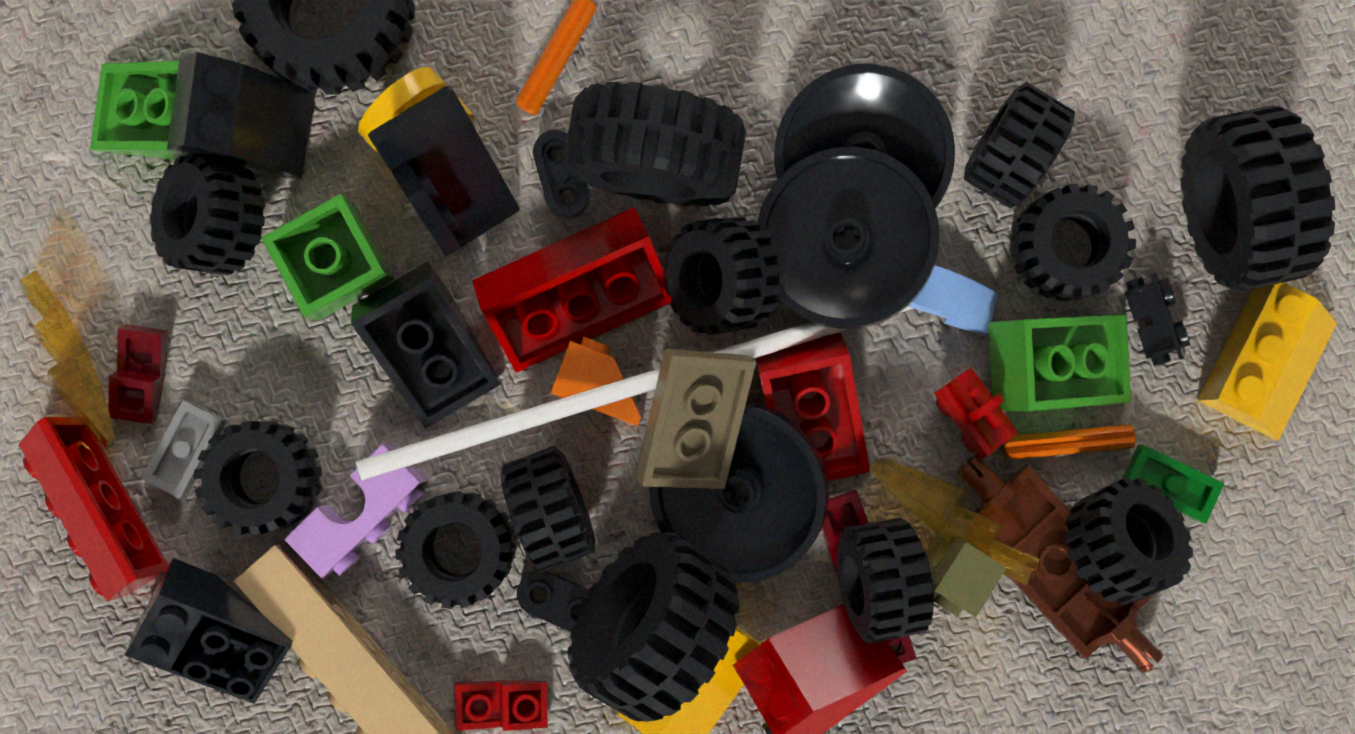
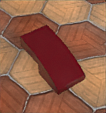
[108,324,169,424]

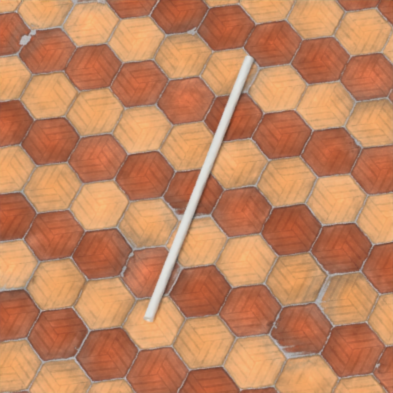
[355,307,914,481]

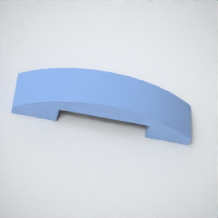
[908,265,998,336]

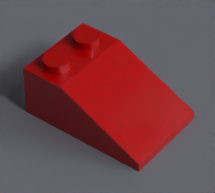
[755,332,871,481]
[733,604,907,734]

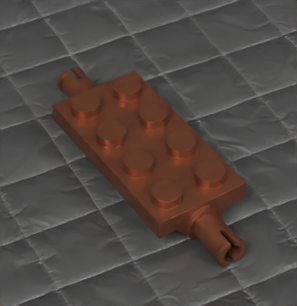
[956,453,1163,673]

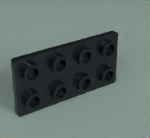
[368,86,520,256]

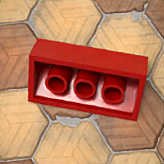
[472,207,672,373]
[18,417,169,602]

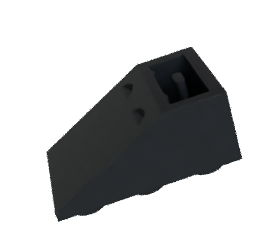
[124,558,293,704]

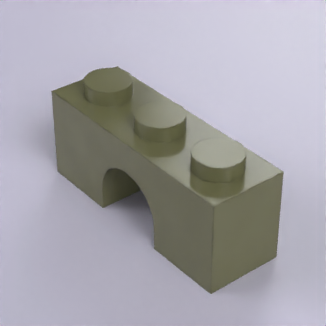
[925,531,1007,617]

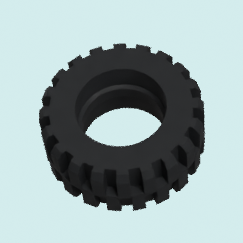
[232,0,415,95]
[563,82,746,206]
[1180,105,1335,291]
[568,532,740,722]

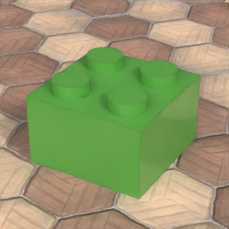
[261,194,395,321]

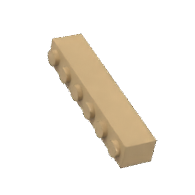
[234,542,455,734]

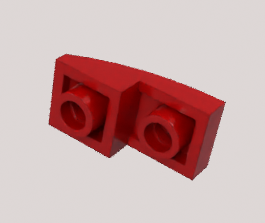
[454,680,548,731]

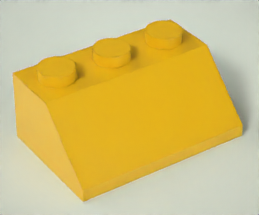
[1197,282,1337,440]
[617,626,761,734]

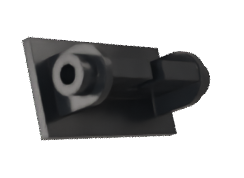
[1124,272,1191,366]

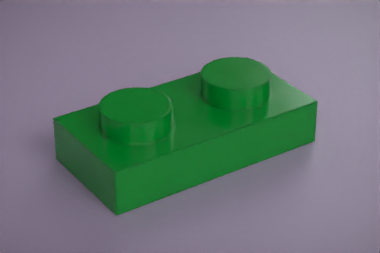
[1122,445,1225,524]

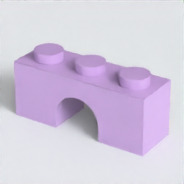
[284,443,427,578]

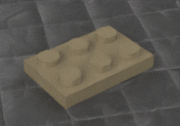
[635,349,756,489]

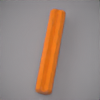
[516,0,597,115]
[1002,425,1136,460]

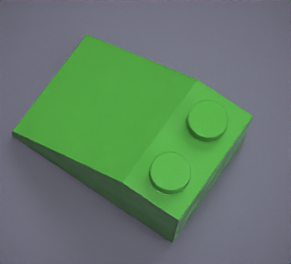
[90,61,187,160]
[988,315,1131,411]

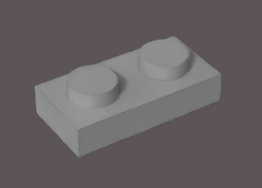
[140,400,227,499]

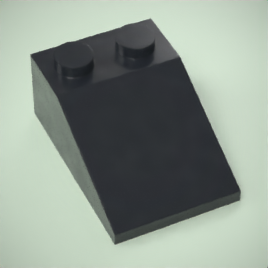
[167,52,314,178]
[351,261,501,429]

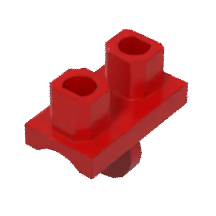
[934,367,1018,460]

